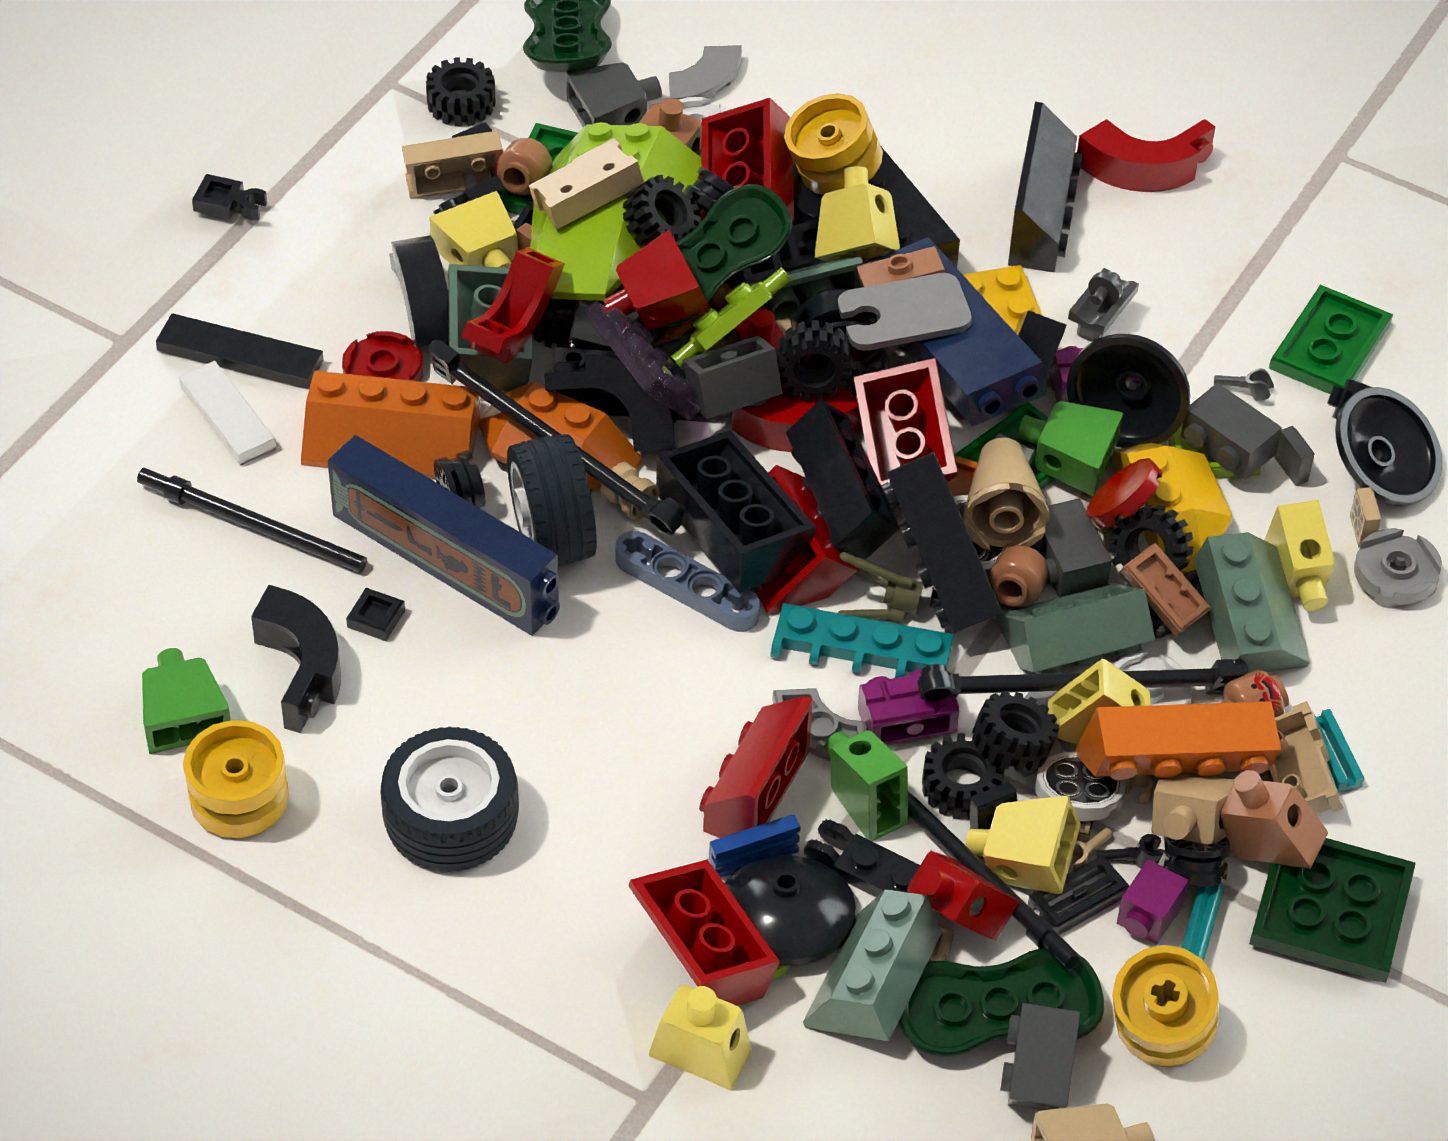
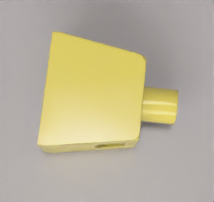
[815,166,900,262]
[429,191,518,268]
[1264,500,1335,611]
[1048,659,1151,745]
[966,796,1081,894]
[649,985,751,1090]

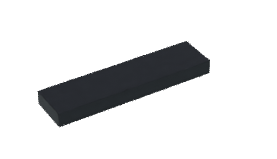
[155,313,324,389]

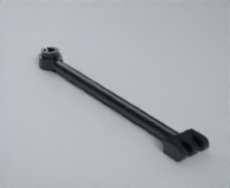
[429,340,685,536]
[917,659,1248,702]

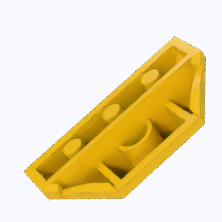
[1111,443,1232,575]

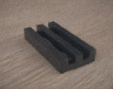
[1028,855,1129,935]

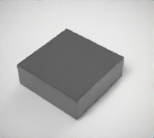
[1274,426,1315,486]

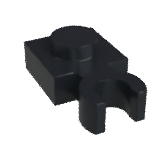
[192,174,268,220]
[433,175,505,215]

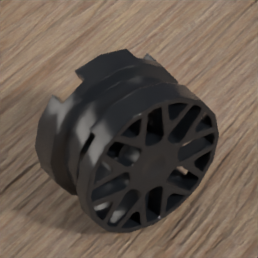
[683,167,734,213]
[433,450,486,508]
[1164,837,1230,887]

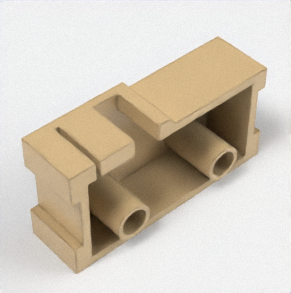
[402,131,503,199]
[529,138,644,229]
[1270,701,1344,815]

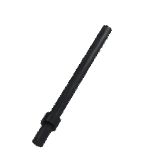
[137,467,367,573]
[908,790,1080,969]

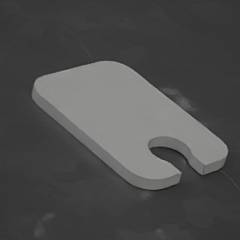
[838,273,972,351]

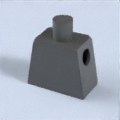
[566,62,662,128]

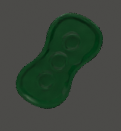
[523,0,612,72]
[664,184,792,327]
[899,948,1104,1056]

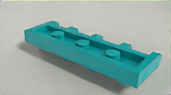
[770,603,953,678]

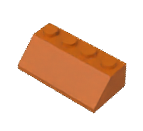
[301,370,480,480]
[1076,701,1282,780]

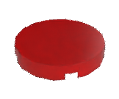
[342,331,424,382]
[1086,458,1162,528]

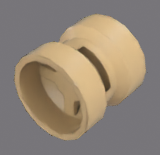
[600,462,660,520]

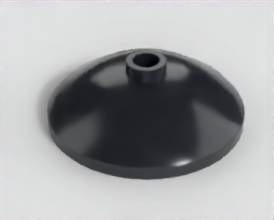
[1067,334,1191,448]
[1335,387,1442,506]
[725,855,856,966]

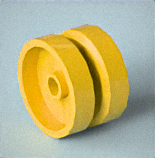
[784,93,883,195]
[183,720,289,838]
[1112,945,1219,1067]

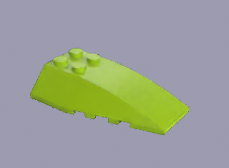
[530,122,701,301]

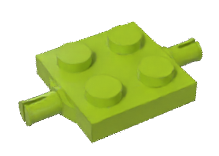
[671,267,792,369]

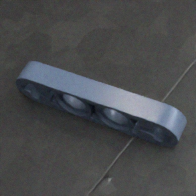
[615,531,760,632]

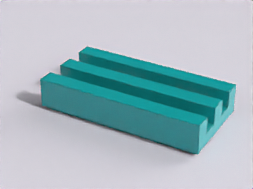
[1313,709,1364,792]

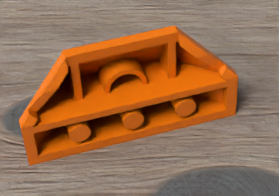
[479,382,642,490]

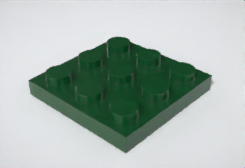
[1249,838,1416,983]

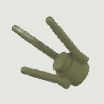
[838,552,923,622]

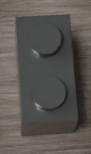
[682,335,783,419]
[1180,383,1282,481]
[1030,498,1112,597]
[1000,1003,1080,1110]

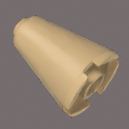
[963,438,1050,550]

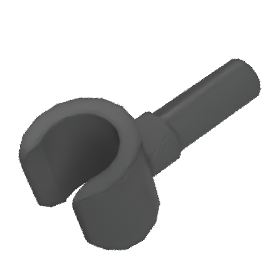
[1214,368,1274,401]

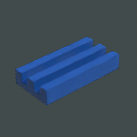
[709,815,801,878]

